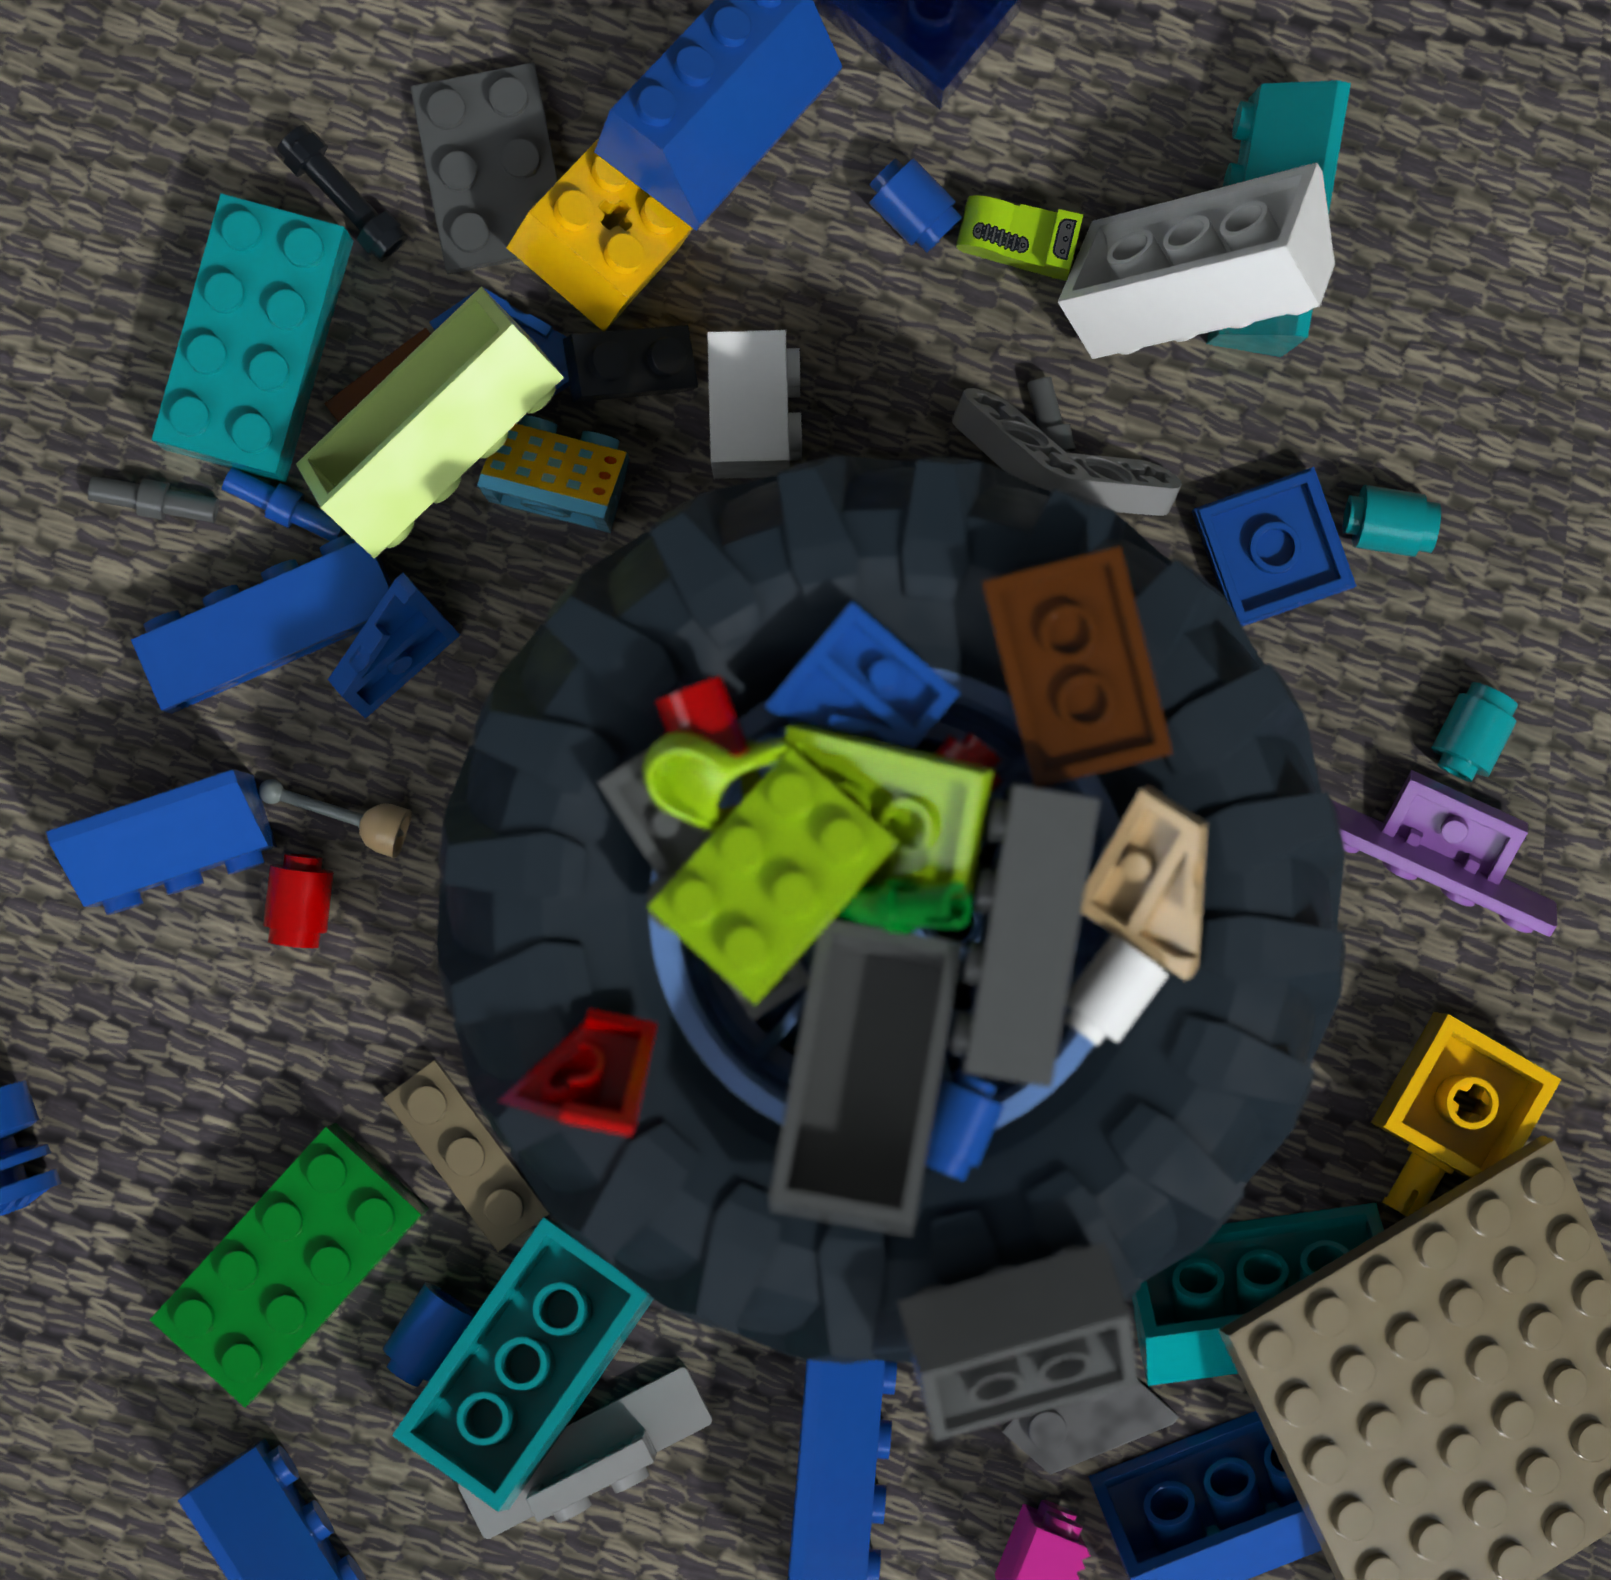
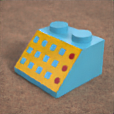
[477,415,630,533]

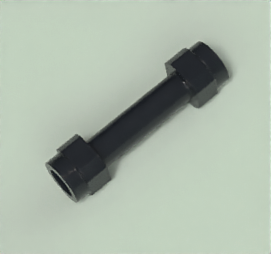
[277,125,408,262]

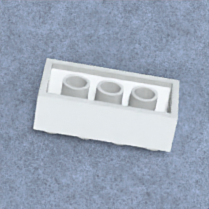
[1058,163,1335,359]

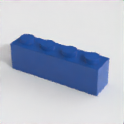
[131,534,392,714]

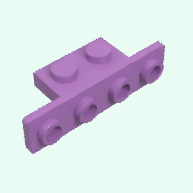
[1331,770,1557,937]

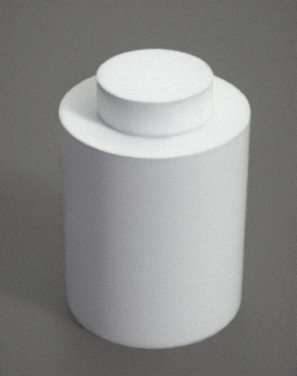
[1064,933,1169,1046]

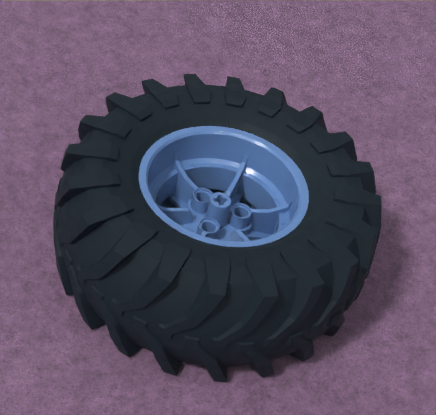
[436,456,1345,1364]

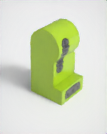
[956,195,1083,281]

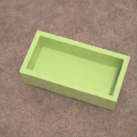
[296,286,564,559]

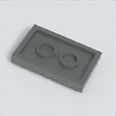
[410,62,558,275]

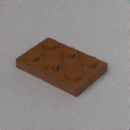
[982,546,1173,788]

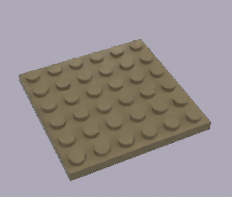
[1218,1136,1611,1580]

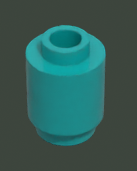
[1342,485,1441,557]
[1431,682,1518,782]

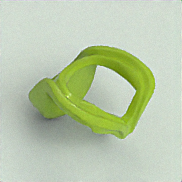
[643,732,790,833]

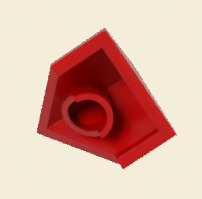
[497,1008,658,1137]

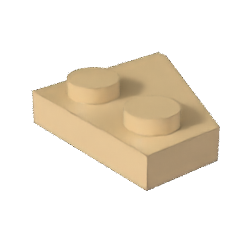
[1081,786,1208,981]

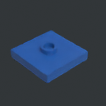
[1192,467,1357,627]

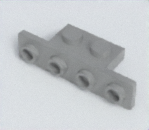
[458,1366,712,1539]

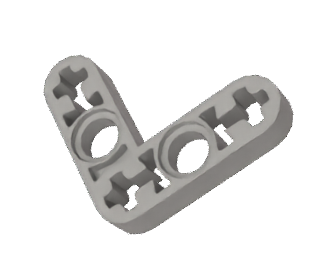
[952,388,1182,516]

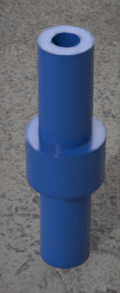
[222,467,345,541]

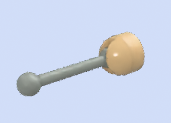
[259,779,412,858]

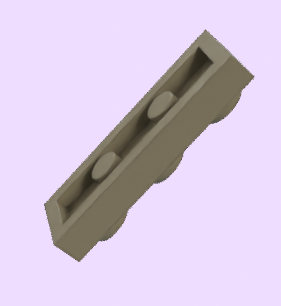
[383,1059,550,1252]

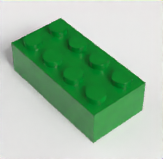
[150,1123,429,1408]

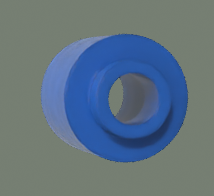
[869,158,963,253]
[925,1070,1004,1181]

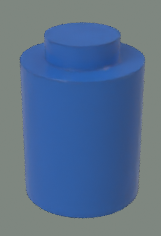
[382,1282,476,1387]

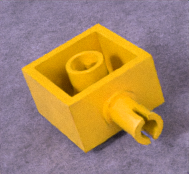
[506,137,693,331]
[1371,1012,1562,1217]

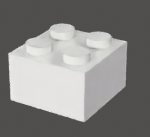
[707,330,802,479]

